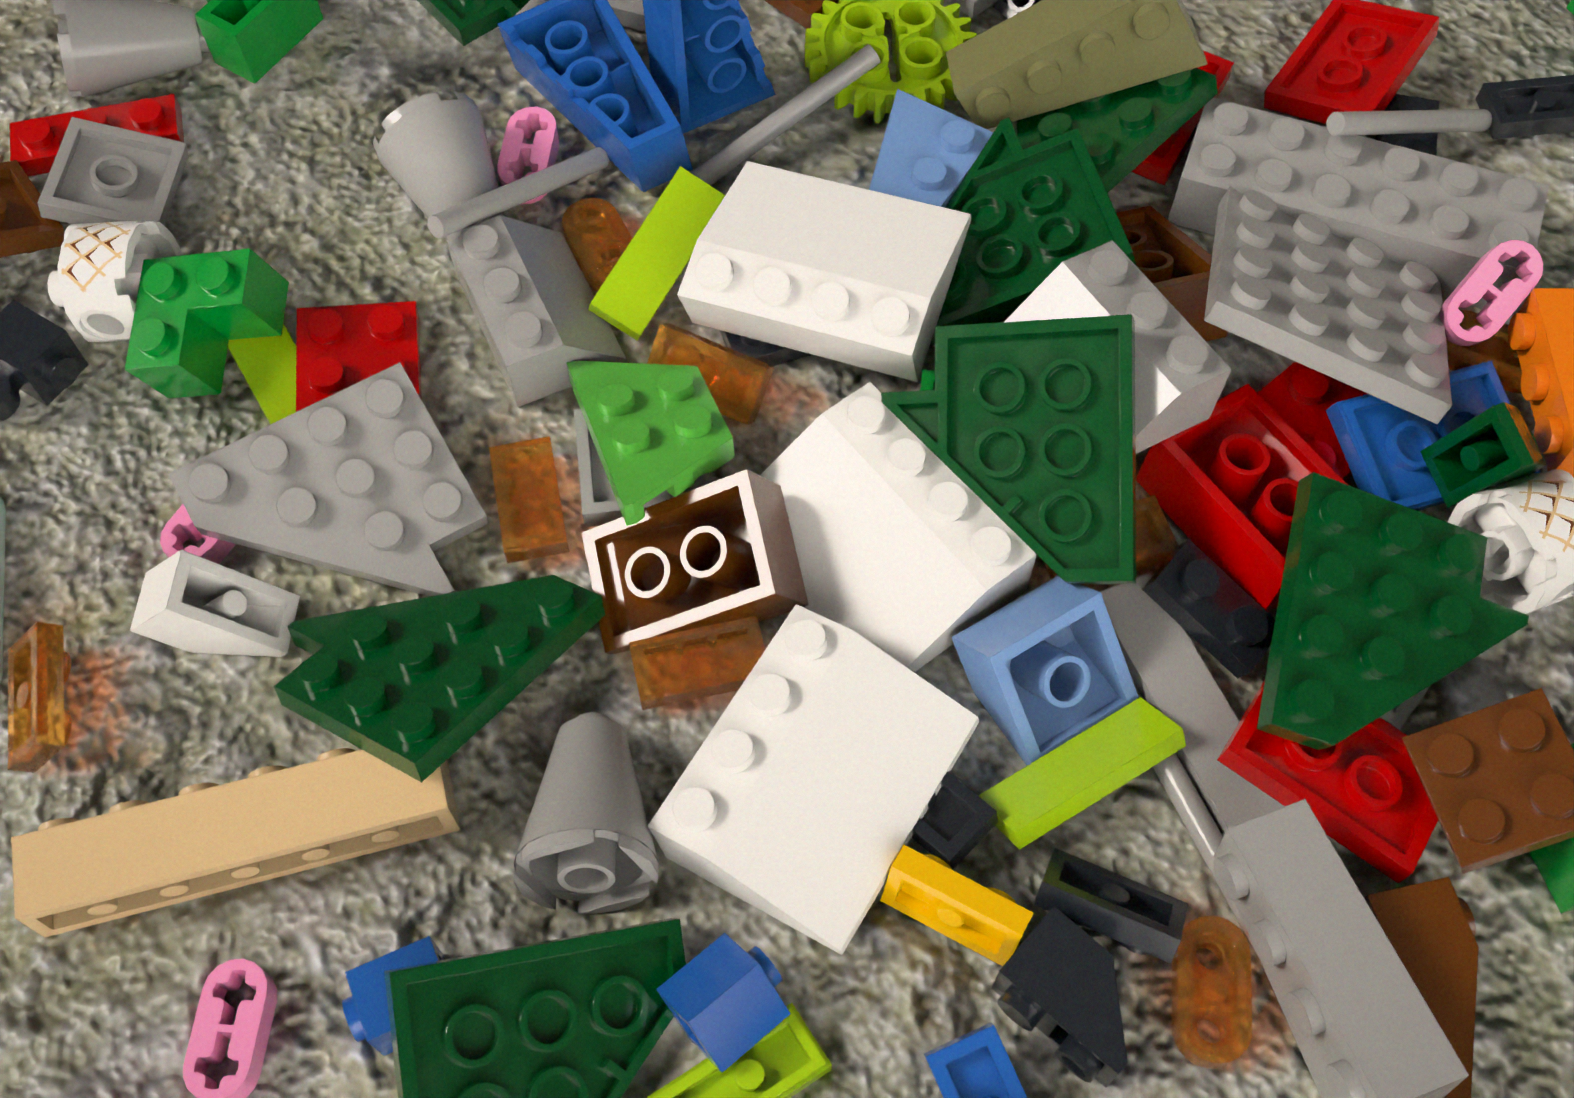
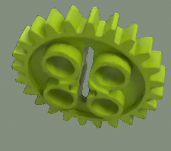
[804,0,977,123]

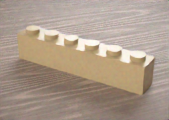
[11,748,461,938]

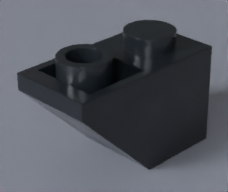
[991,906,1128,1088]

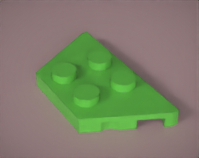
[566,360,735,526]

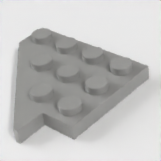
[168,363,489,597]

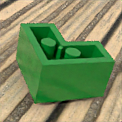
[194,0,324,84]
[125,248,289,398]

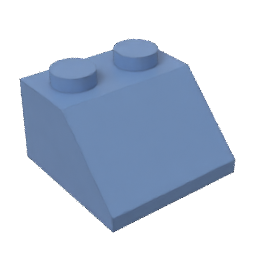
[951,576,1139,765]

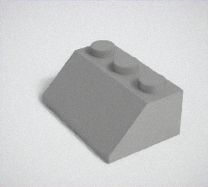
[445,215,627,407]
[1004,240,1232,454]

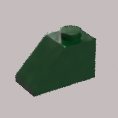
[1420,402,1547,508]

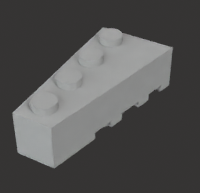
[1214,799,1469,1098]

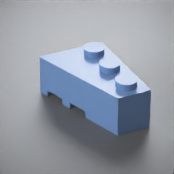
[869,89,993,208]

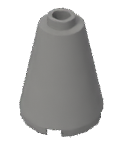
[52,0,210,98]
[373,92,505,239]
[514,712,659,914]

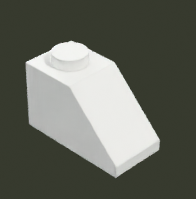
[130,549,300,657]

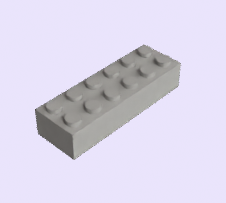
[1168,98,1549,309]

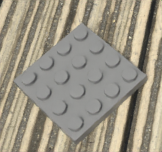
[1204,186,1452,424]

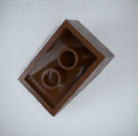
[1116,206,1228,342]
[582,469,809,655]

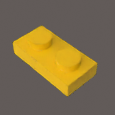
[880,845,1033,966]

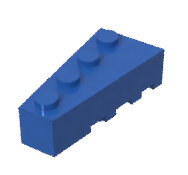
[497,0,693,192]
[643,0,776,134]

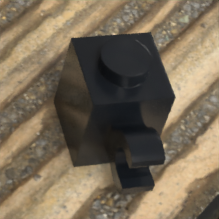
[0,299,89,421]

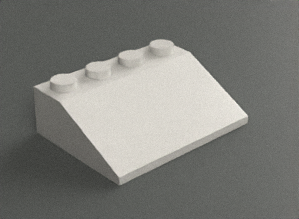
[677,161,971,382]
[760,382,1037,672]
[648,604,979,955]

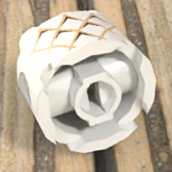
[47,221,183,342]
[1448,469,1574,614]

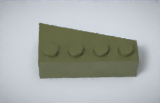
[946,0,1208,129]

